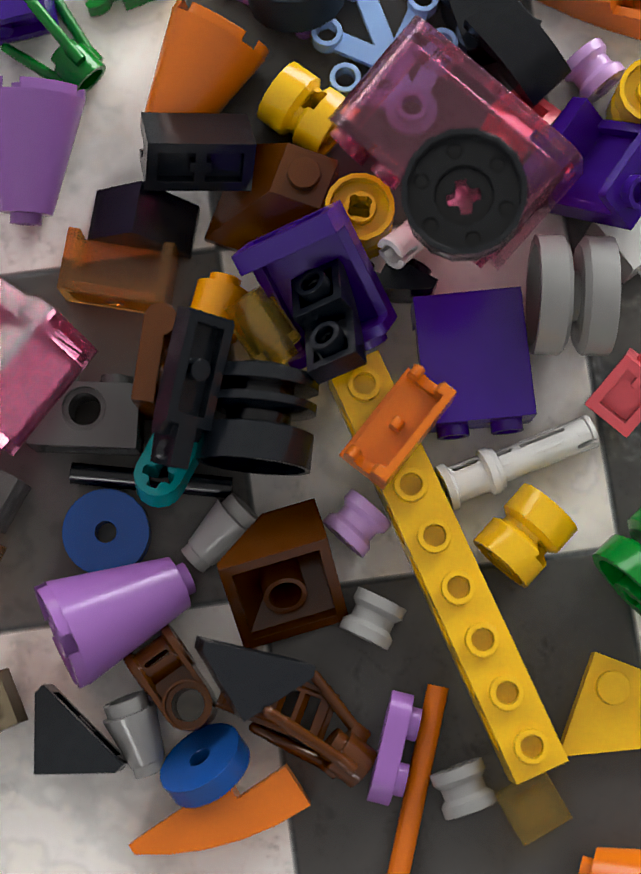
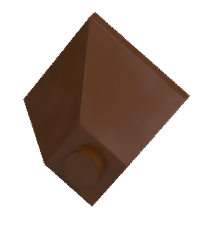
[204,143,339,252]
[217,498,348,648]

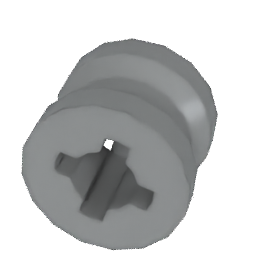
[339,587,407,651]
[429,757,498,820]

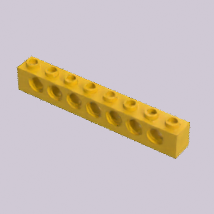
[328,350,569,785]

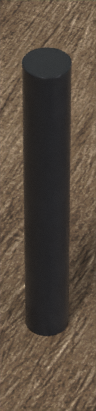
[69,462,233,498]

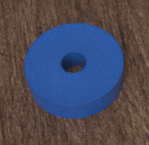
[62,489,152,573]
[160,723,250,808]

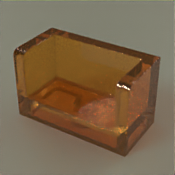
[57,227,180,313]

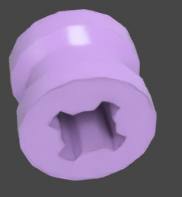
[564,38,626,104]
[322,489,392,558]

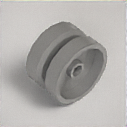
[525,234,621,356]

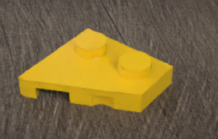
[560,652,641,756]

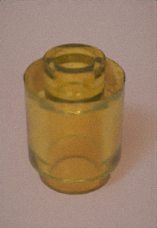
[225,286,301,364]

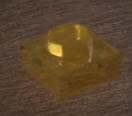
[495,772,573,846]

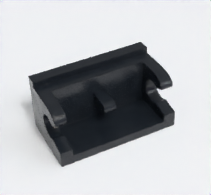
[139,112,257,191]

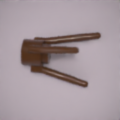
[249,671,377,788]

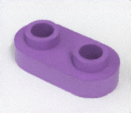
[366,690,422,806]

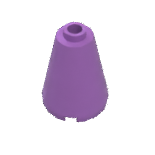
[0,76,86,226]
[34,557,196,689]

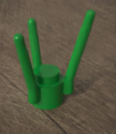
[1,0,106,91]

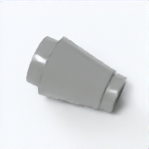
[181,492,258,573]
[103,690,165,779]

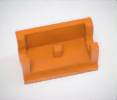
[339,364,457,490]

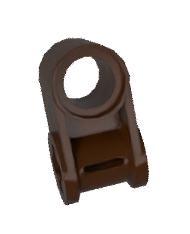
[123,624,218,731]

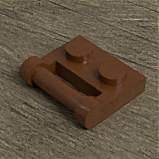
[131,302,176,420]

